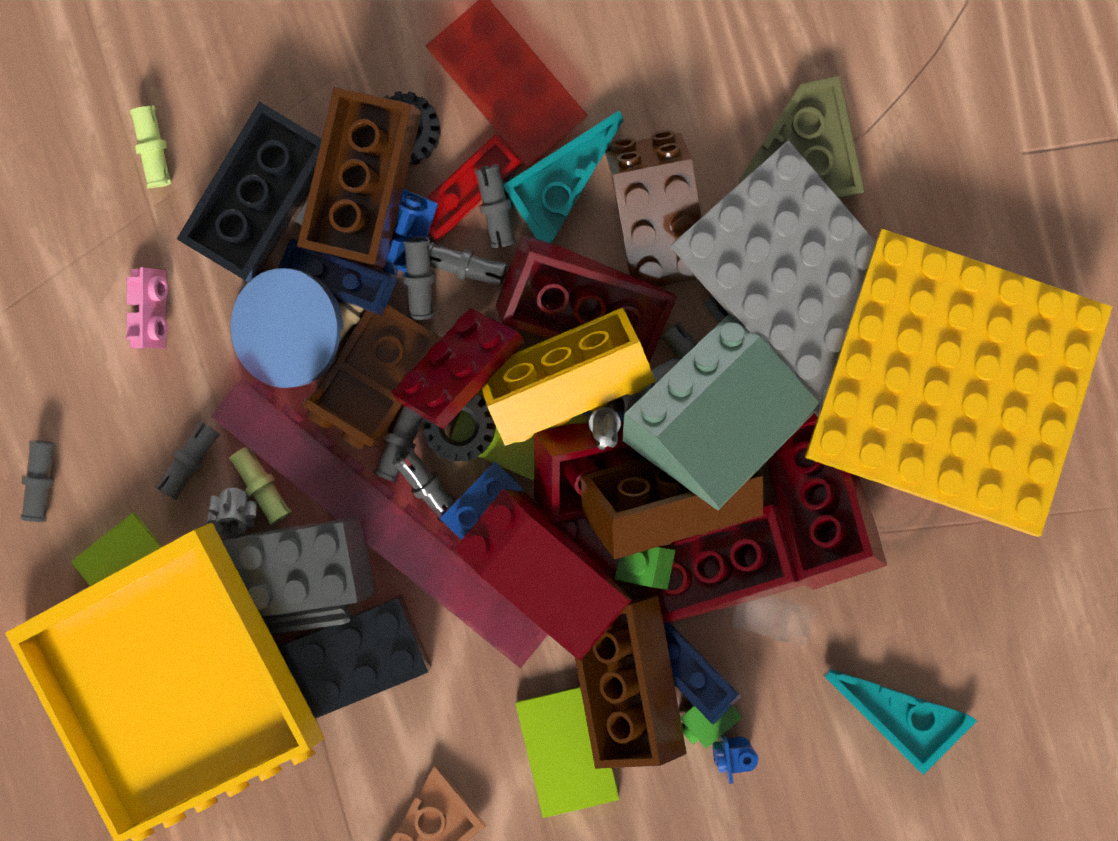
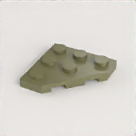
[739,76,865,199]

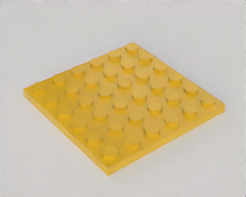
[805,229,1113,537]

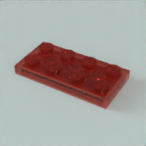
[425,0,588,168]

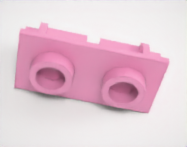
[126,267,168,349]

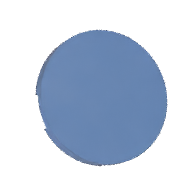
[230,268,343,388]

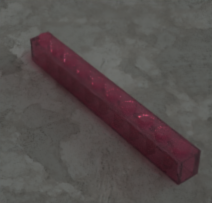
[211,379,548,669]

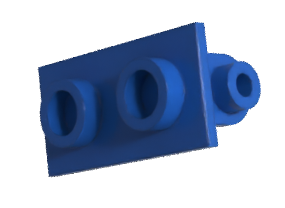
[383,189,438,275]
[440,462,523,540]
[712,734,759,784]

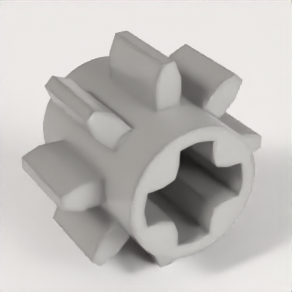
[207,488,257,537]

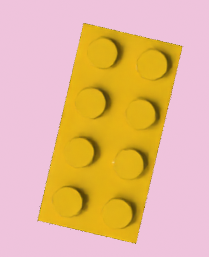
[481,308,656,446]

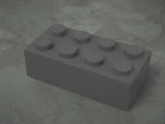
[220,516,375,617]

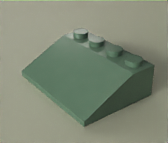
[623,314,820,511]

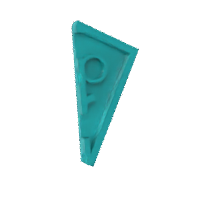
[503,111,624,243]
[823,668,977,775]

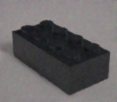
[177,101,322,283]
[277,594,432,719]

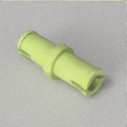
[130,106,172,189]
[229,445,292,525]

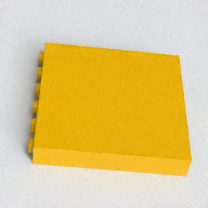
[5,522,325,841]

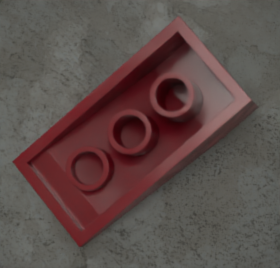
[495,235,677,363]
[767,414,887,590]
[534,422,645,524]
[455,489,632,660]
[635,504,804,624]

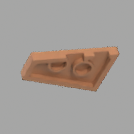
[390,765,487,841]

